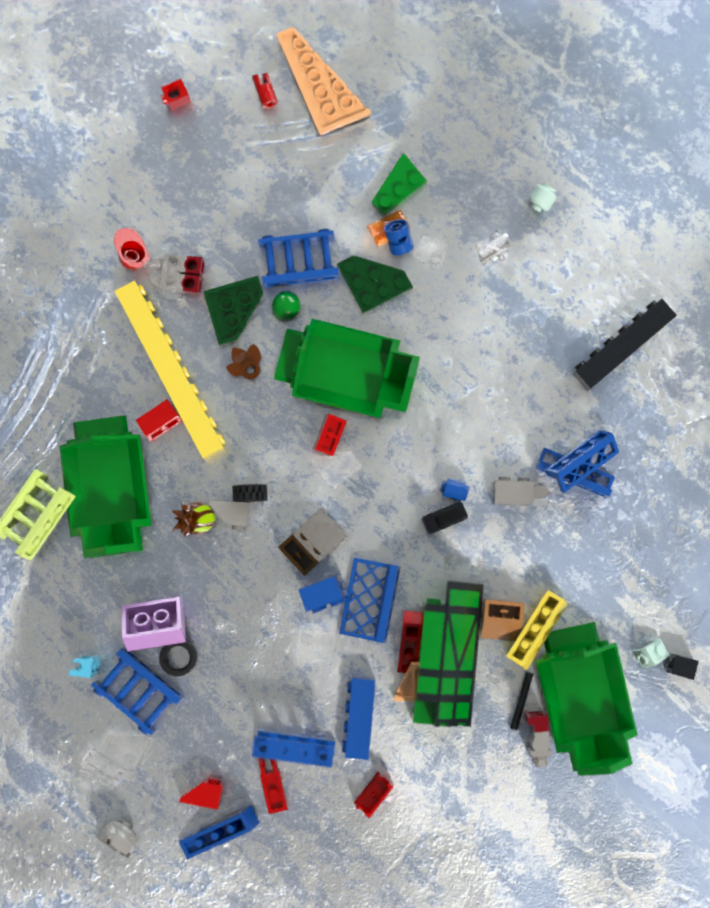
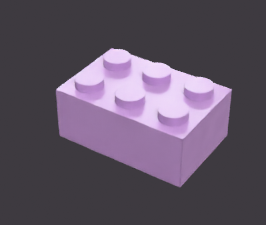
[122,597,186,651]

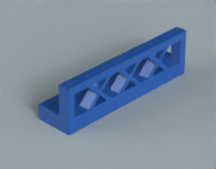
[545,430,619,493]
[535,447,615,498]

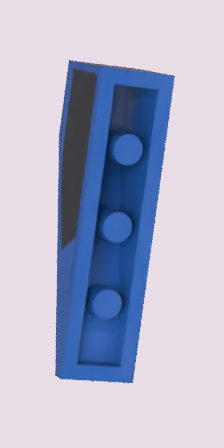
[179,805,260,859]

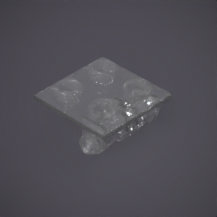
[444,531,484,572]

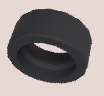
[159,640,197,677]

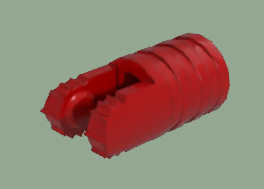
[252,73,278,109]

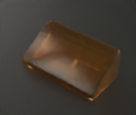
[367,210,410,246]

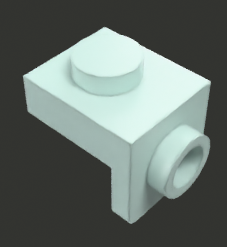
[634,638,670,669]

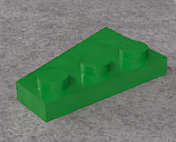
[372,153,427,217]

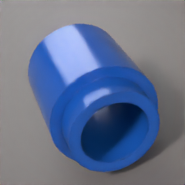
[440,478,470,501]

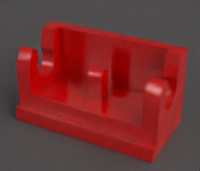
[135,399,183,442]
[312,414,347,457]
[354,771,394,818]

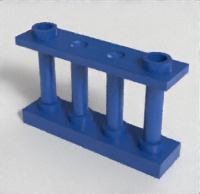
[258,229,339,288]
[91,647,184,736]
[252,730,335,768]

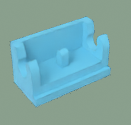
[68,655,101,678]

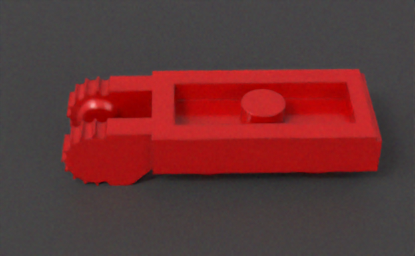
[258,758,288,814]

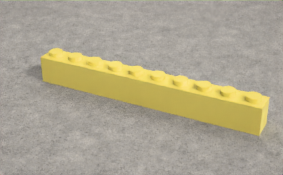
[115,280,226,460]

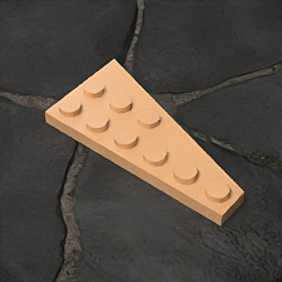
[276,27,371,136]

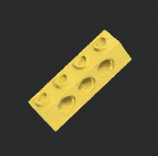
[506,590,568,670]

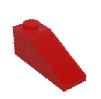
[397,611,423,673]

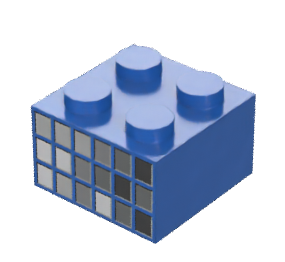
[298,574,349,614]

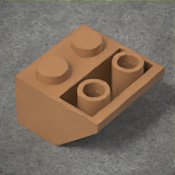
[480,599,525,641]

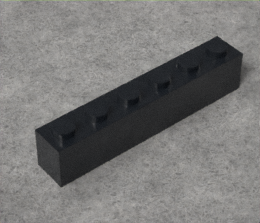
[573,299,677,391]

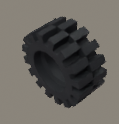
[232,484,268,502]

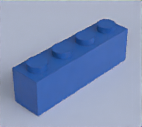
[342,677,376,760]

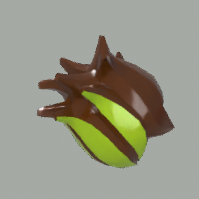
[172,502,216,536]

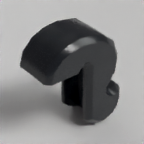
[421,501,468,535]

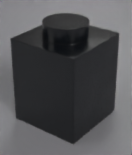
[665,653,699,680]

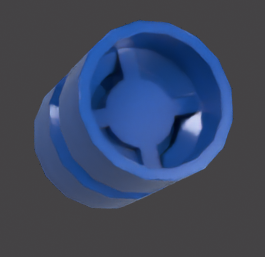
[384,220,414,255]

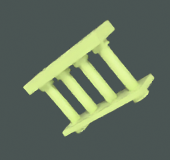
[0,469,76,561]

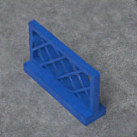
[339,558,401,643]

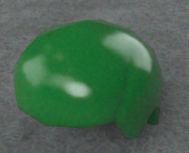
[272,291,301,322]

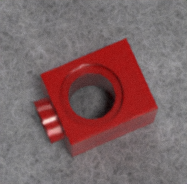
[160,79,191,111]

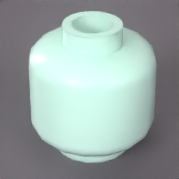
[529,183,557,213]

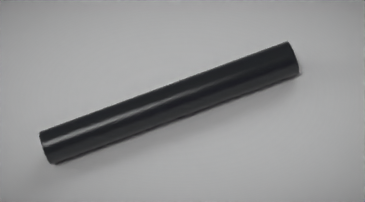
[510,672,534,730]

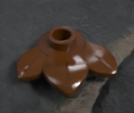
[226,344,261,380]

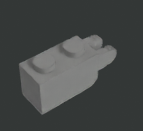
[493,477,549,506]

